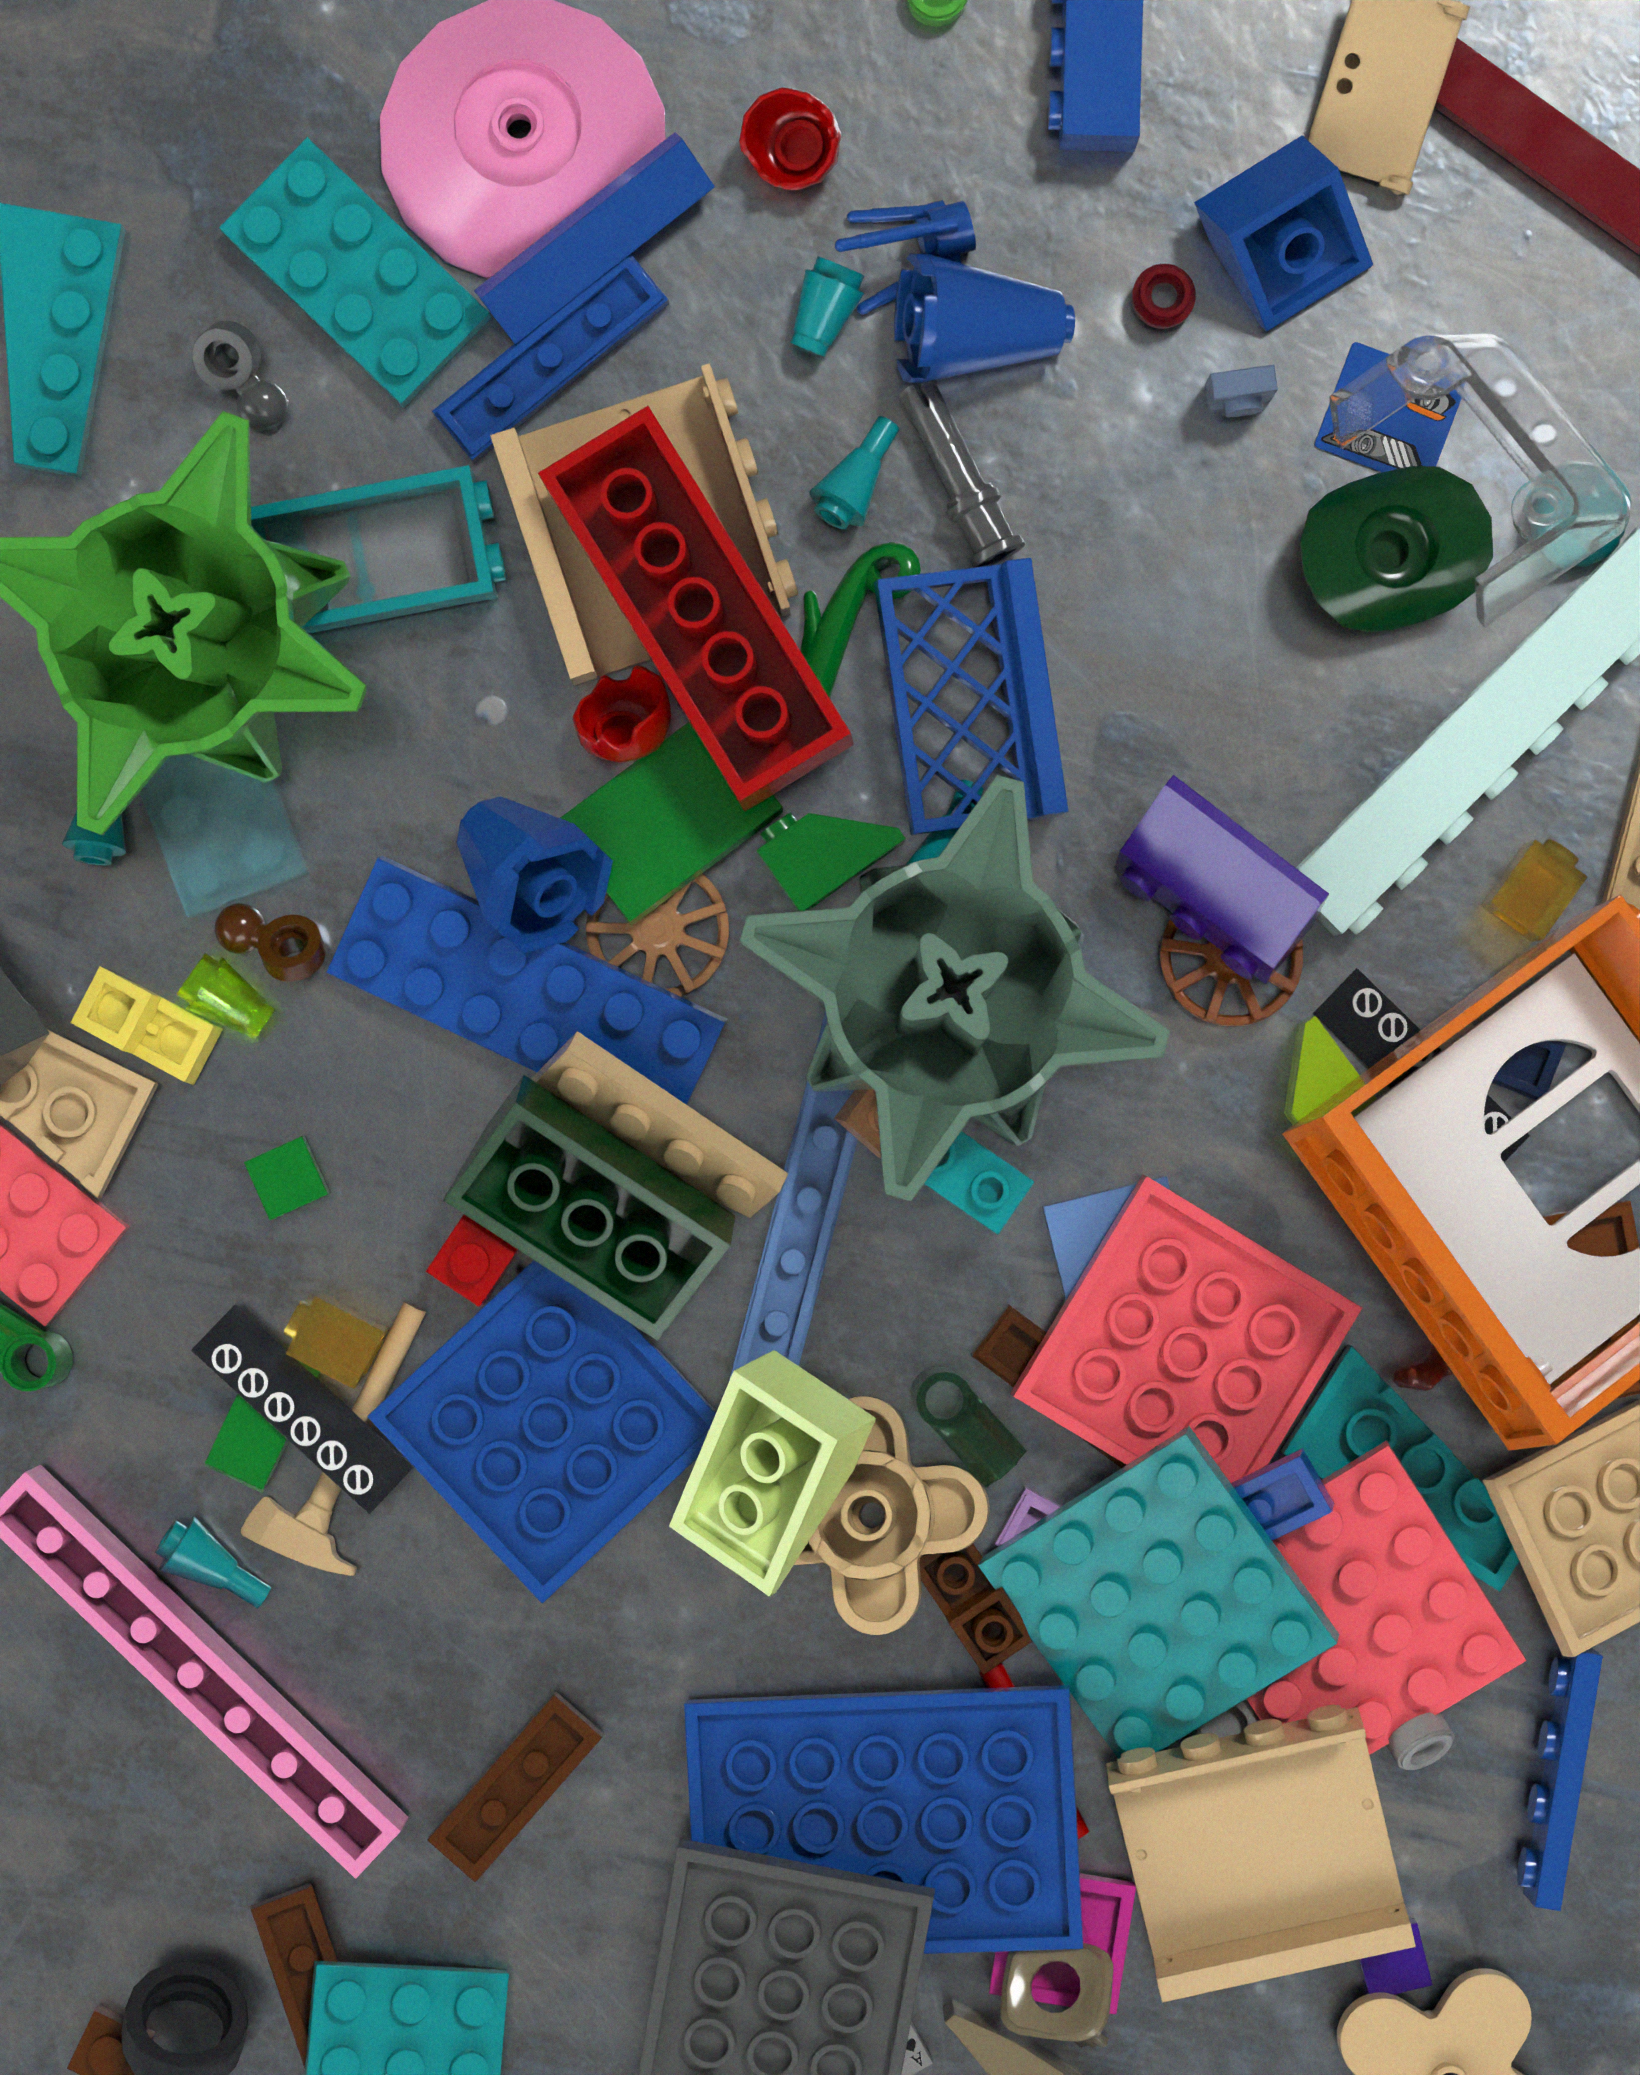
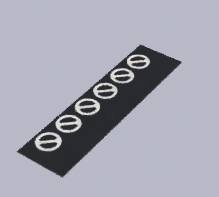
[1313,968,1530,1162]
[191,1304,413,1515]

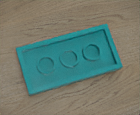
[219,137,492,408]

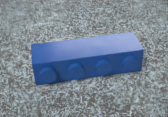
[1048,0,1143,152]

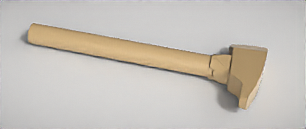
[241,1302,426,1576]

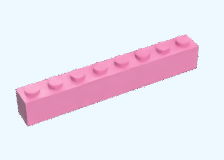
[0,1465,409,1879]

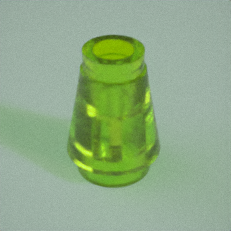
[176,953,275,1040]

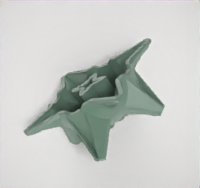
[739,775,1170,1201]

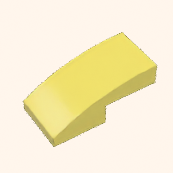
[70,966,223,1085]

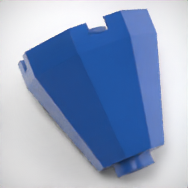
[456,796,613,954]

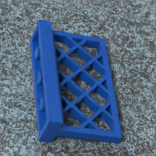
[874,558,1069,835]

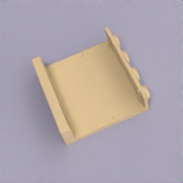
[490,363,798,686]
[1106,1705,1416,2003]

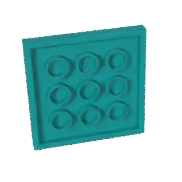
[978,1426,1340,1759]

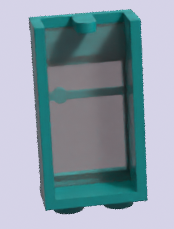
[251,465,506,634]

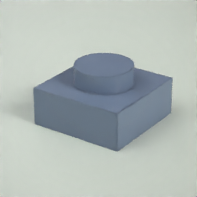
[1204,364,1278,417]

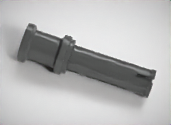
[898,379,1025,568]

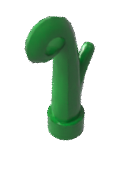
[800,542,921,698]

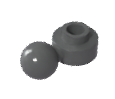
[192,321,288,431]

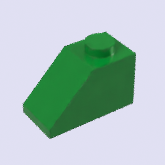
[756,812,906,911]

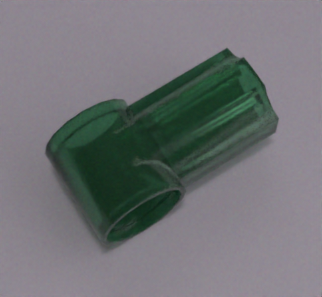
[910,1365,1027,1488]

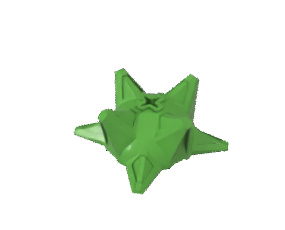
[0,411,367,835]

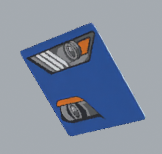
[1315,342,1466,472]

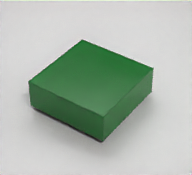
[244,1136,331,1220]

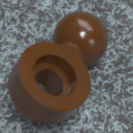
[215,903,326,982]

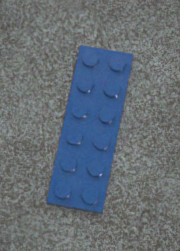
[326,855,727,1105]

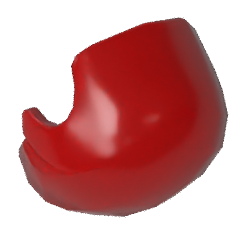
[739,87,841,190]
[572,665,671,762]

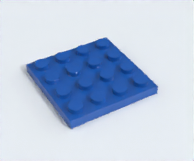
[367,1260,716,1604]

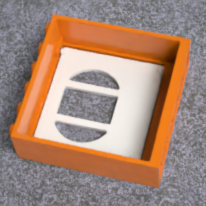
[1282,895,1640,1450]

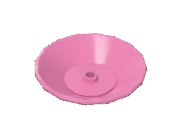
[380,0,666,279]

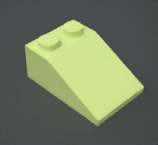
[669,1350,876,1597]

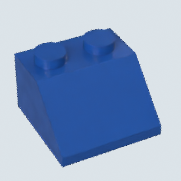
[1194,135,1373,332]

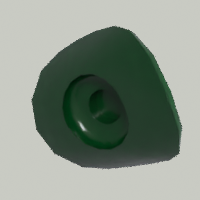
[1300,466,1493,632]

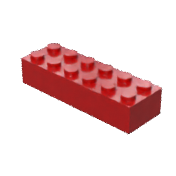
[538,406,854,812]

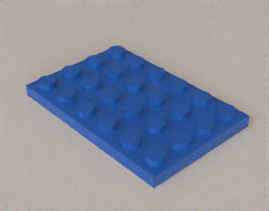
[684,1685,1084,1954]

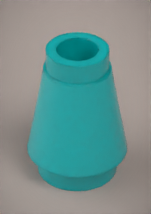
[790,256,864,357]

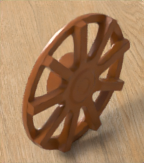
[1160,919,1303,1026]

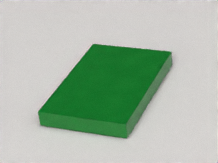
[560,722,783,927]

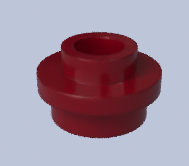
[1132,264,1196,329]

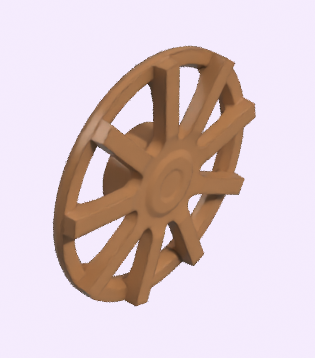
[586,874,729,997]

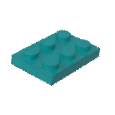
[304,1961,509,2075]

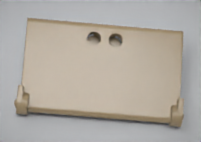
[1307,0,1470,195]

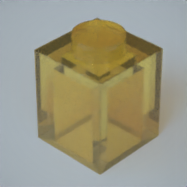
[1480,839,1588,942]
[284,1293,391,1389]

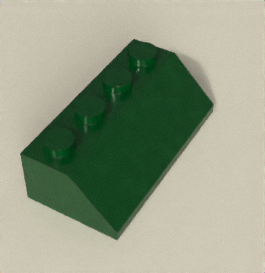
[443,1075,735,1341]

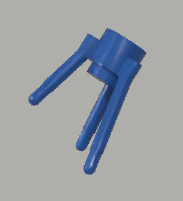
[835,200,976,315]

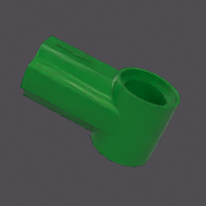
[0,1303,73,1391]

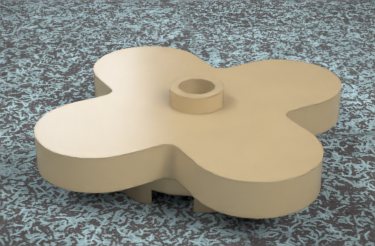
[794,1396,990,1635]
[1337,1968,1532,2075]

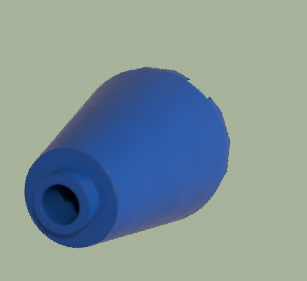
[894,253,1075,383]

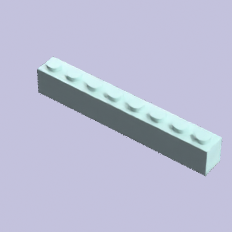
[1295,525,1640,936]

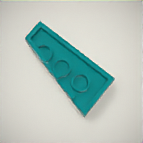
[0,203,126,478]
[1280,1344,1519,1592]

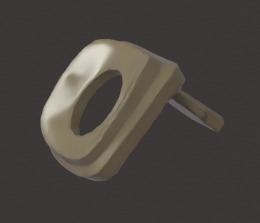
[1000,1943,1113,2048]

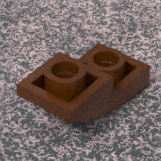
[919,1543,1033,1675]

